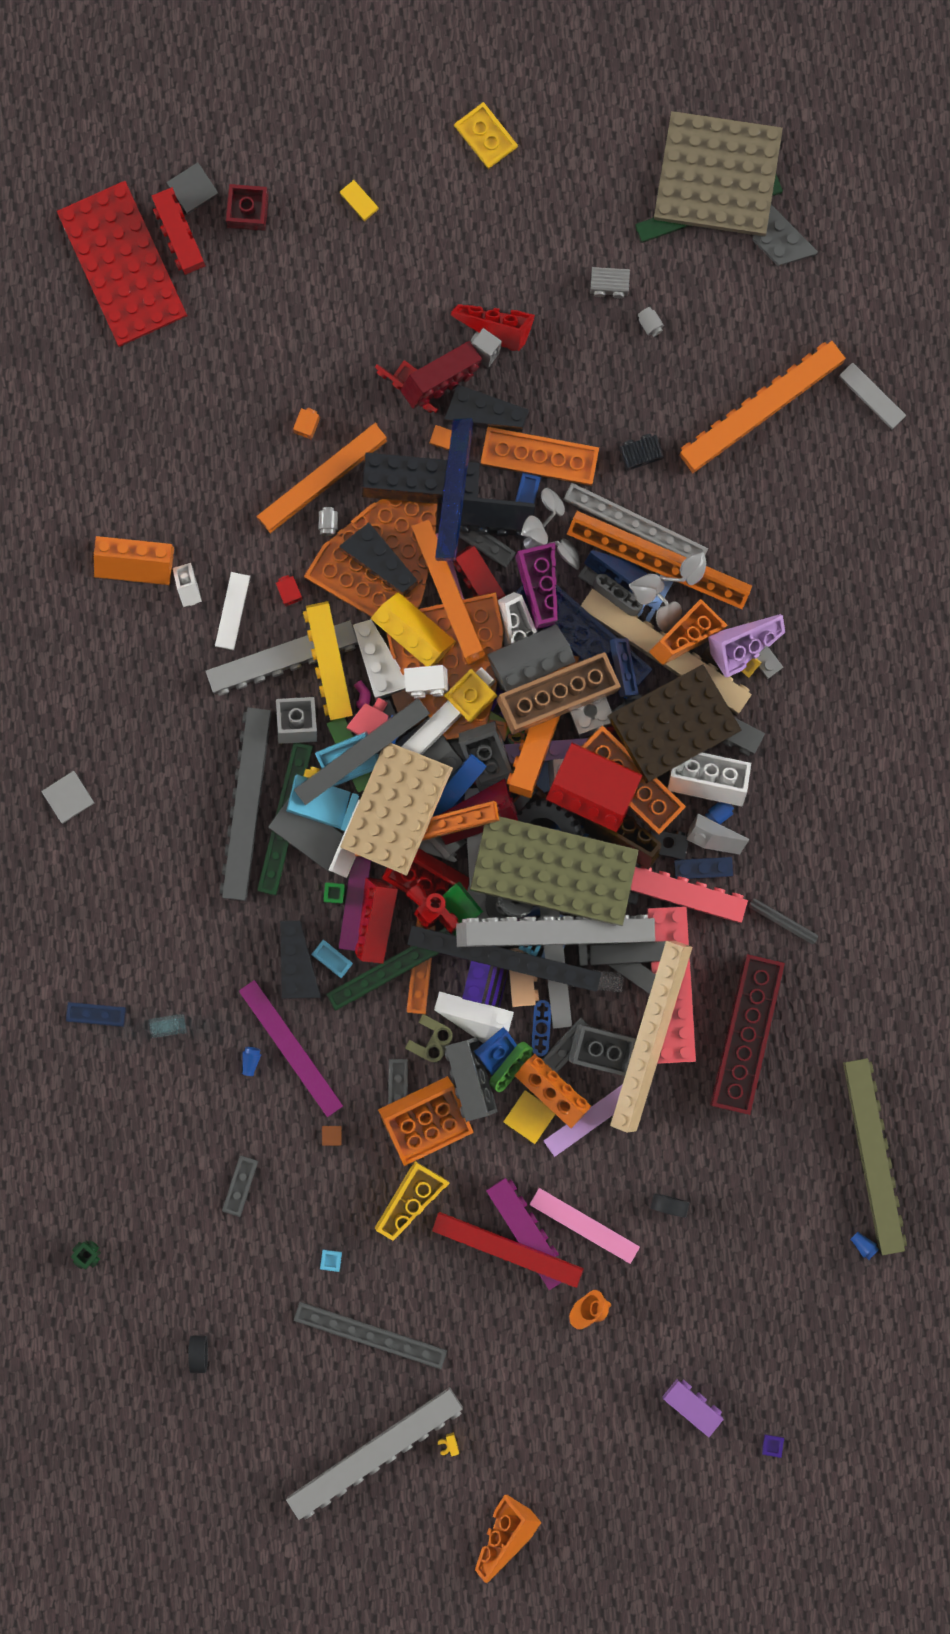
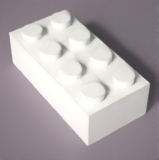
[667,753,751,806]

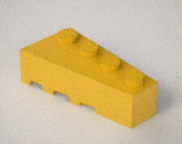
[375,1161,450,1241]

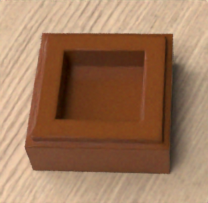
[322,1126,342,1146]

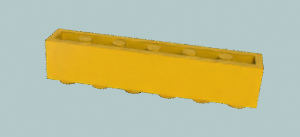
[303,601,353,720]

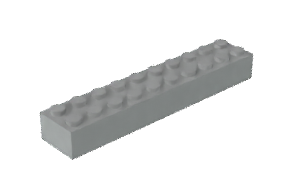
[456,915,655,947]

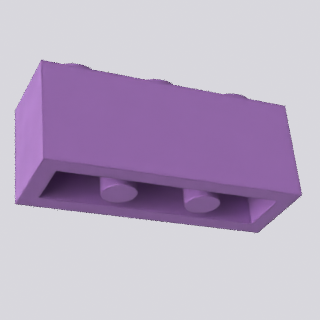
[662,1379,724,1437]

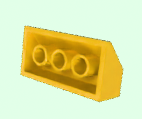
[370,592,456,666]

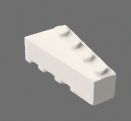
[498,592,537,647]
[353,619,406,700]

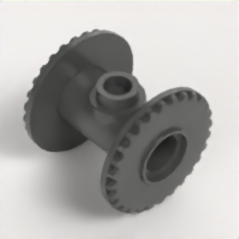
[485,895,533,921]

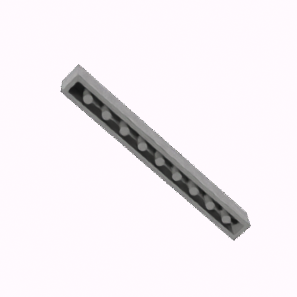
[286,1387,463,1520]

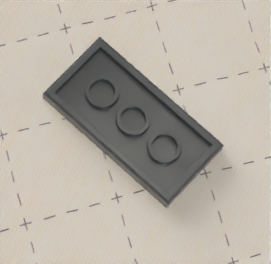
[268,797,343,873]

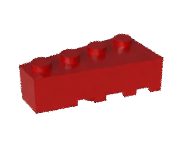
[152,187,205,275]

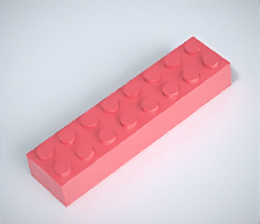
[647,906,696,1064]

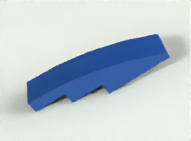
[432,754,487,817]

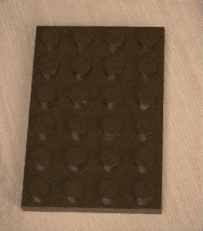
[607,664,742,783]

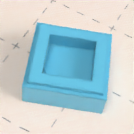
[320,1249,342,1272]

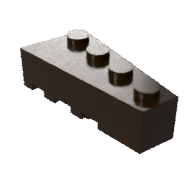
[584,814,662,870]

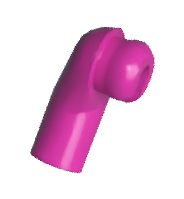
[354,680,371,709]

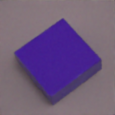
[762,1434,784,1458]

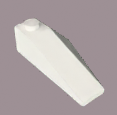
[434,991,514,1043]

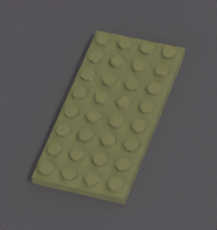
[470,816,639,926]

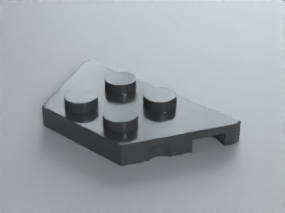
[752,204,818,267]

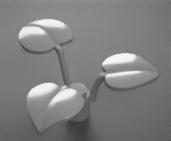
[521,488,579,570]
[629,551,706,633]

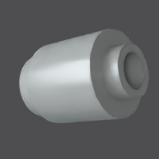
[638,307,664,337]
[318,507,338,536]

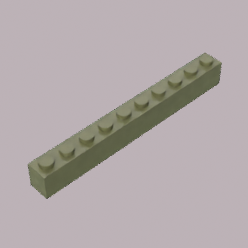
[843,1058,907,1255]

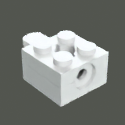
[570,697,612,739]

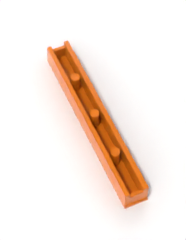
[257,422,387,534]
[411,519,485,665]

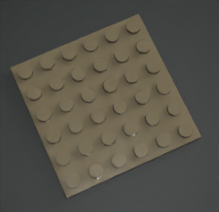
[654,111,783,237]

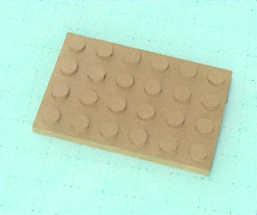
[340,743,453,876]

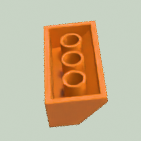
[94,536,174,585]

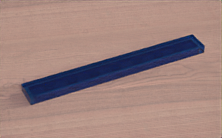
[435,418,473,561]

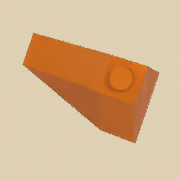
[475,1495,541,1583]

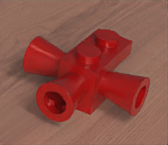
[406,883,458,934]

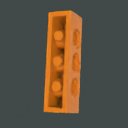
[514,1054,592,1129]

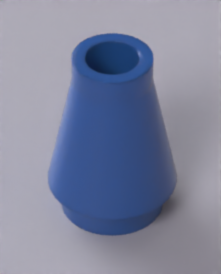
[242,1047,261,1076]
[850,1232,879,1260]

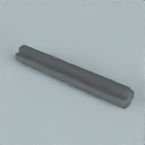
[749,898,818,944]

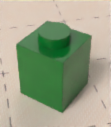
[323,883,346,904]

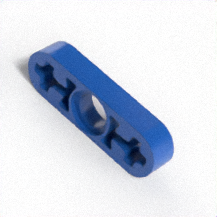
[532,1000,551,1056]

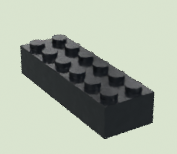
[362,453,480,506]

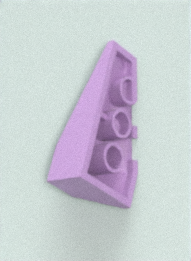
[708,614,785,677]

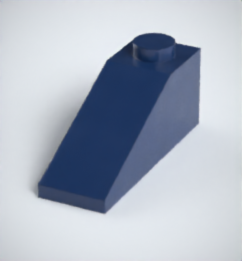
[584,550,647,594]

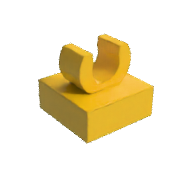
[438,1432,459,1456]

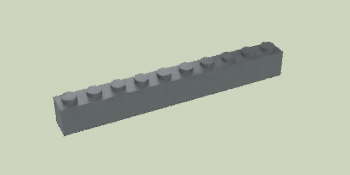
[220,707,272,901]

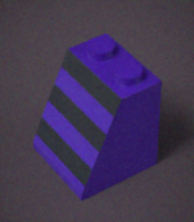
[462,961,509,1007]

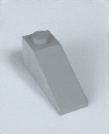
[687,814,749,855]

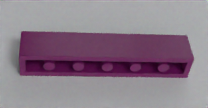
[486,1177,562,1290]

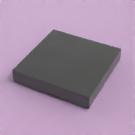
[166,162,219,215]

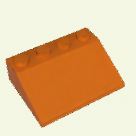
[378,1076,474,1166]

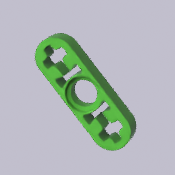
[489,1042,533,1092]

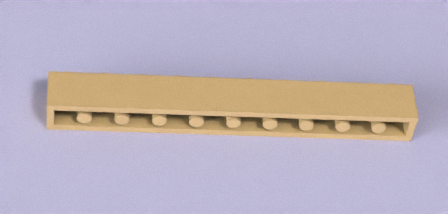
[579,589,752,715]
[610,941,692,1133]

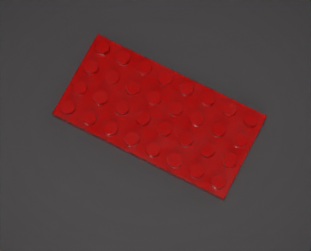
[57,181,187,347]

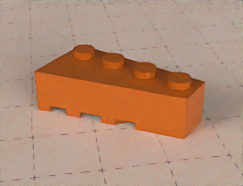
[649,599,728,665]

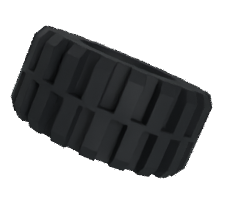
[517,798,585,836]

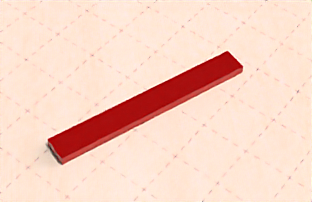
[432,1212,584,1288]

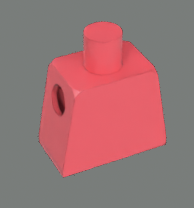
[346,698,390,735]

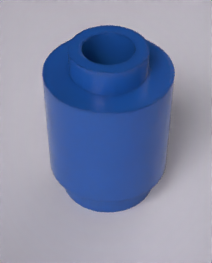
[705,802,734,824]

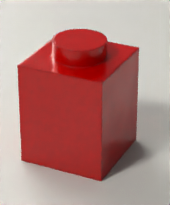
[276,575,303,607]

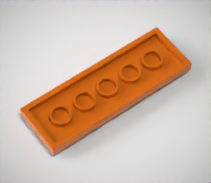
[480,427,599,486]

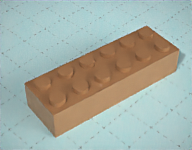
[497,652,621,735]

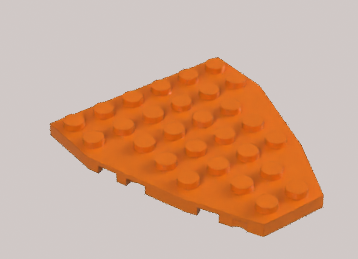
[304,499,438,617]
[387,593,504,740]

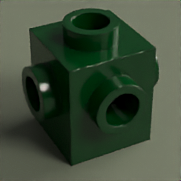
[71,1240,101,1270]

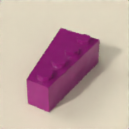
[515,542,558,629]

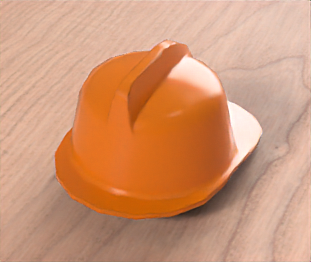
[569,1290,611,1329]

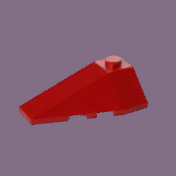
[451,304,535,351]

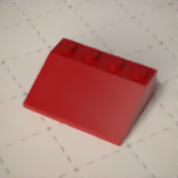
[546,743,643,832]

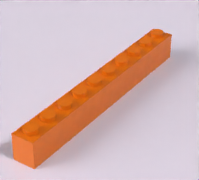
[679,341,846,473]
[567,511,752,609]

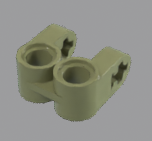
[405,1014,453,1062]

